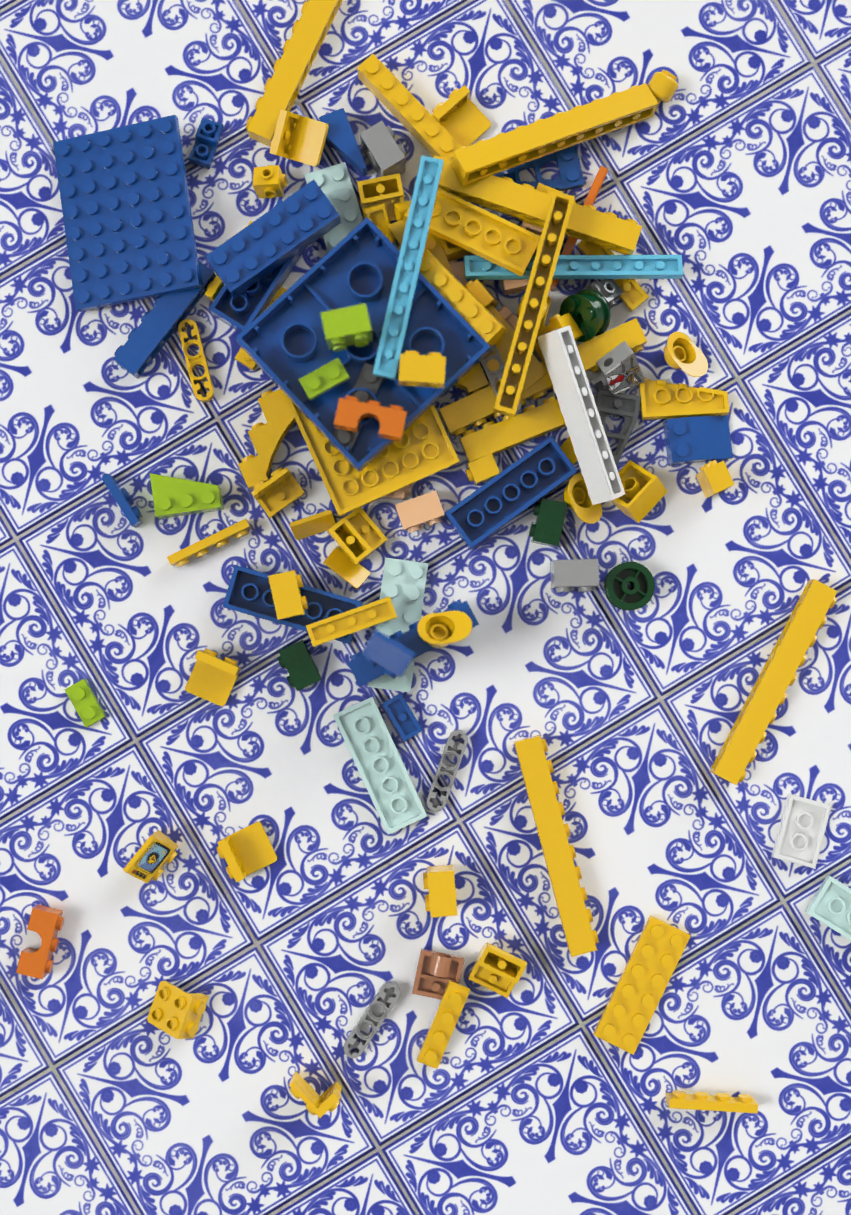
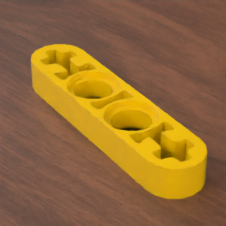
[178,319,214,402]

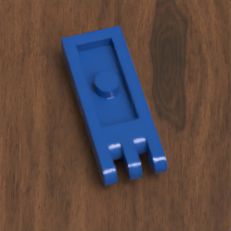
[102,473,143,528]

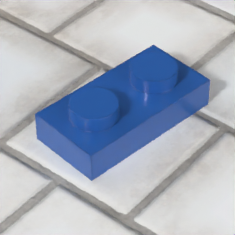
[382,693,423,742]

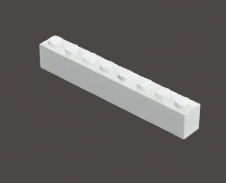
[537,326,625,505]

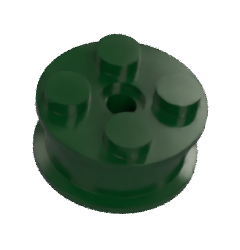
[559,289,610,342]
[604,562,655,611]

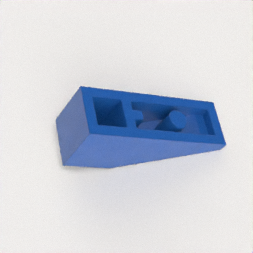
[319,108,368,176]

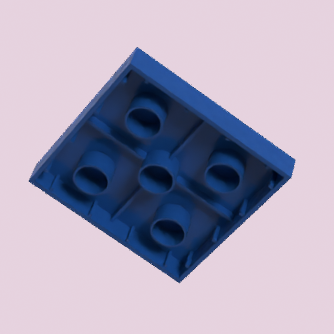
[235,217,490,473]

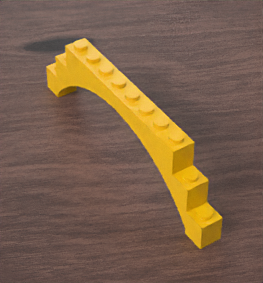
[238,363,489,491]

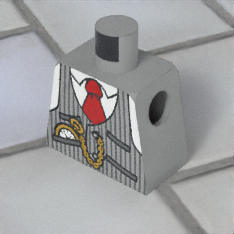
[590,341,645,394]

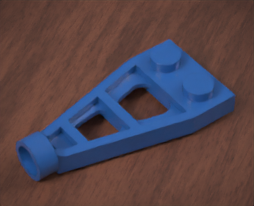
[494,145,585,191]

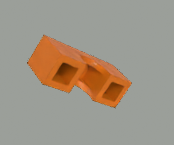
[334,396,407,442]
[16,904,65,979]

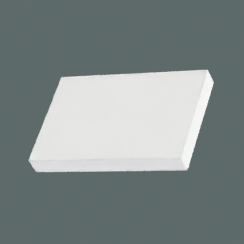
[772,793,832,869]

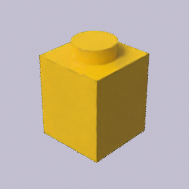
[465,453,500,486]

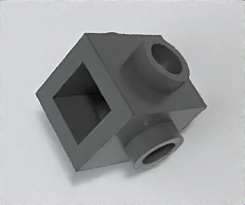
[588,279,623,310]

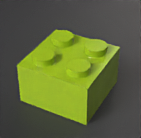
[321,303,373,352]

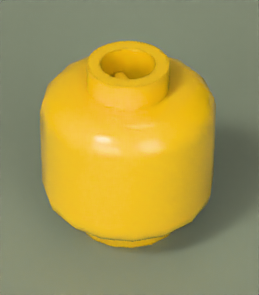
[648,69,678,105]

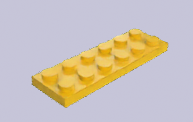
[404,188,541,277]
[593,915,691,1055]

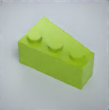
[150,473,224,519]

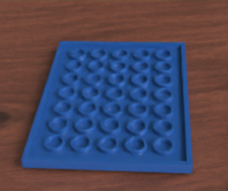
[53,115,202,312]

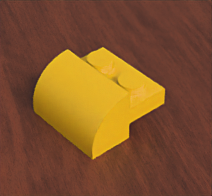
[357,173,405,222]
[327,507,388,565]
[468,942,527,998]

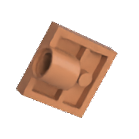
[412,949,464,1000]

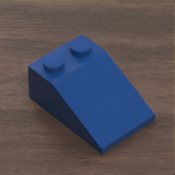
[663,415,733,466]
[362,629,415,679]

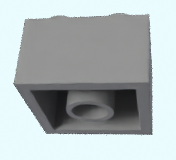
[360,121,407,177]
[550,559,599,593]

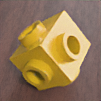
[252,165,287,199]

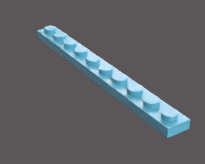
[373,155,444,380]
[464,255,683,280]

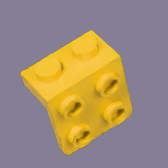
[432,85,491,147]
[269,109,329,167]
[251,467,306,518]
[185,648,242,706]
[216,822,277,883]
[147,981,209,1039]
[289,1072,342,1118]

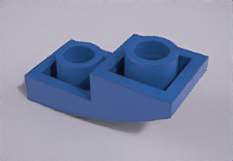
[189,118,223,169]

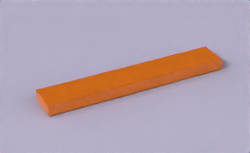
[550,166,608,291]

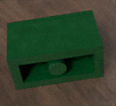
[529,498,568,548]
[277,640,322,691]

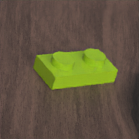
[298,358,350,401]
[65,679,106,727]

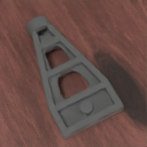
[596,389,641,467]

